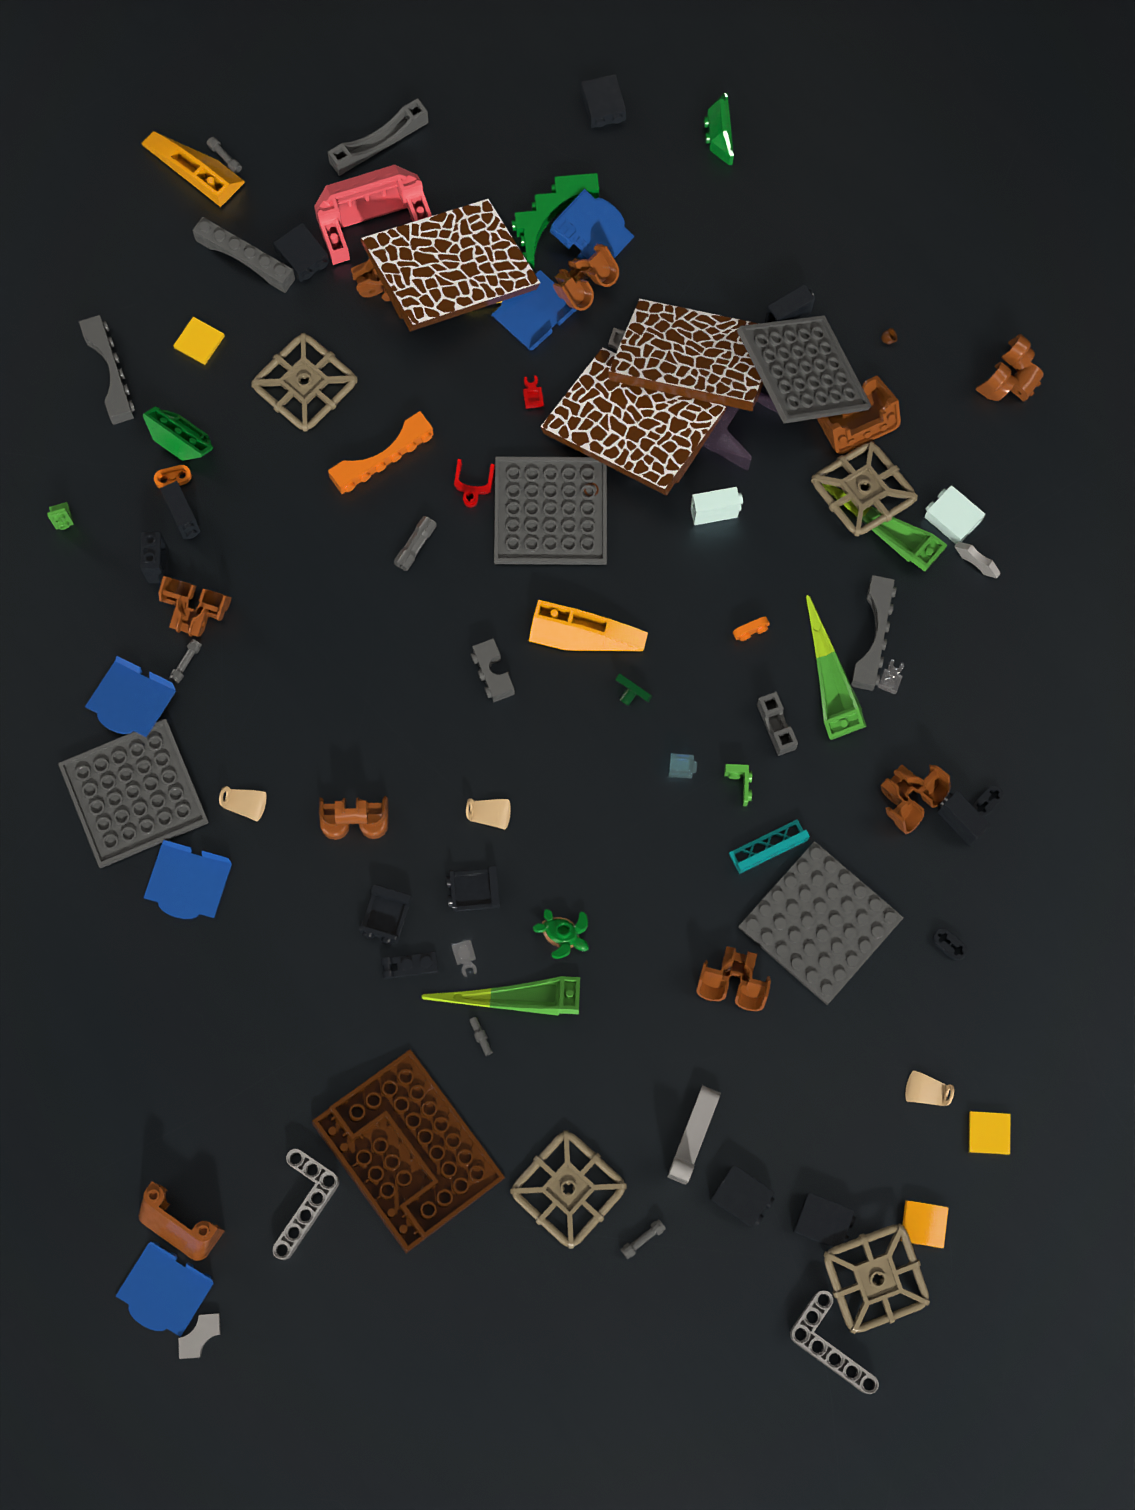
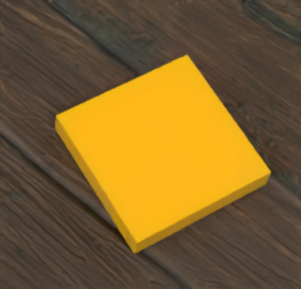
[173,317,225,365]
[969,1111,1010,1155]

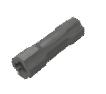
[394,516,437,571]

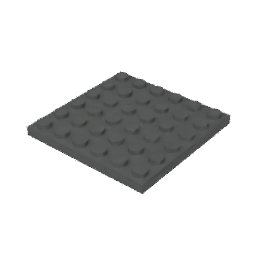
[737,315,871,423]
[494,457,607,565]
[58,719,209,868]
[738,841,904,1005]

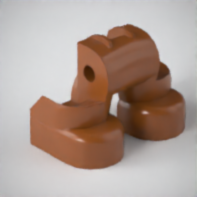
[351,231,391,301]
[553,244,619,311]
[975,334,1044,401]
[158,576,232,637]
[881,764,951,834]
[319,796,388,840]
[696,946,771,1011]

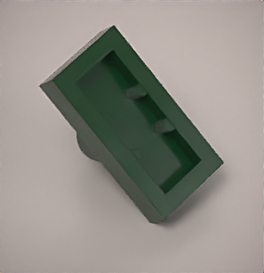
[615,673,653,706]

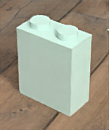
[924,485,985,544]
[690,487,743,525]

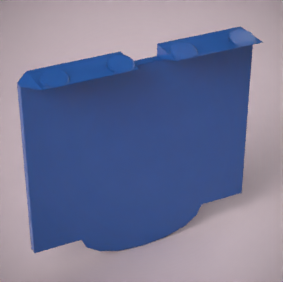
[550,189,634,260]
[492,270,576,350]
[85,656,176,738]
[144,840,232,919]
[116,1241,214,1337]

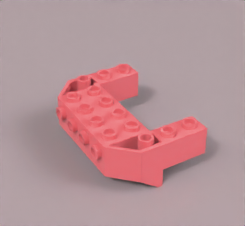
[314,165,432,265]

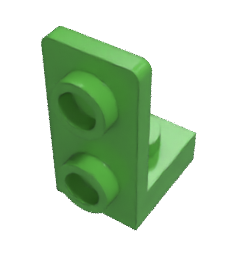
[47,502,74,530]
[724,764,752,806]

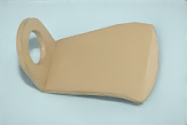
[219,786,267,821]
[466,798,511,830]
[905,1070,954,1106]

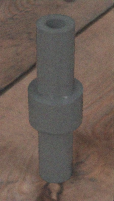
[469,1017,493,1056]

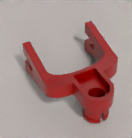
[454,459,495,508]

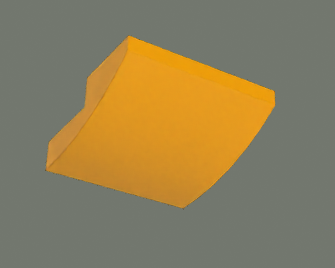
[901,1201,948,1248]

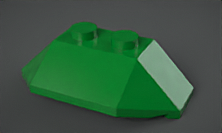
[704,92,734,165]
[143,406,213,461]

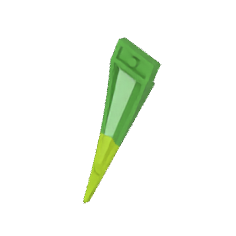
[822,484,947,571]
[806,595,867,740]
[422,976,580,1016]

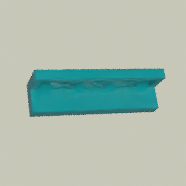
[729,819,810,874]

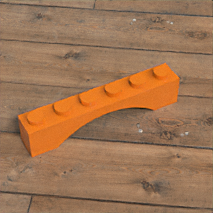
[328,411,434,494]

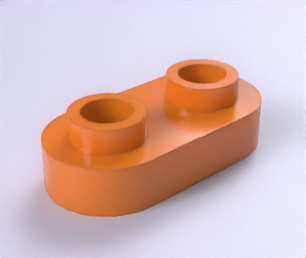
[154,465,192,488]
[733,616,770,641]

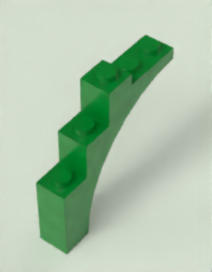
[512,173,599,269]

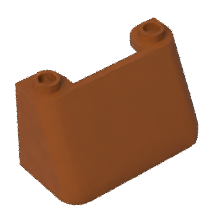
[817,376,901,454]
[139,1181,225,1261]

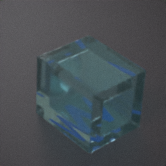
[669,753,697,779]

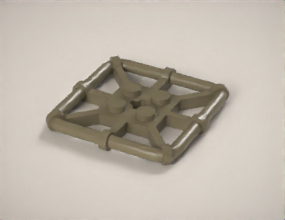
[251,333,358,432]
[811,441,918,537]
[510,1130,627,1249]
[823,1223,930,1334]

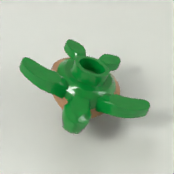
[533,909,589,959]

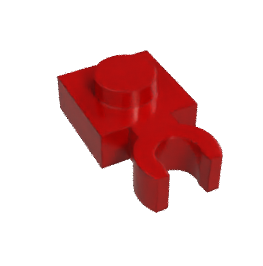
[523,375,544,409]

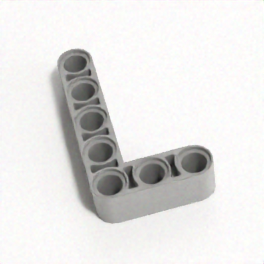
[667,1085,721,1185]
[273,1149,339,1260]
[790,1291,879,1394]

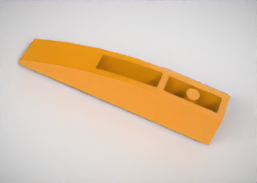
[141,131,245,207]
[529,600,648,651]

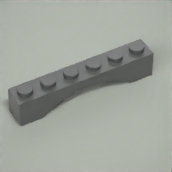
[328,98,429,176]
[192,217,295,293]
[79,315,135,425]
[851,575,897,691]

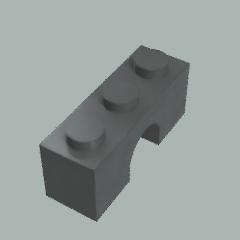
[471,638,515,703]
[757,692,798,756]

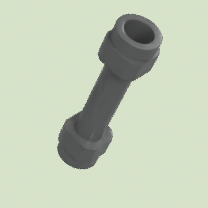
[207,137,242,174]
[169,639,202,684]
[620,1219,666,1259]

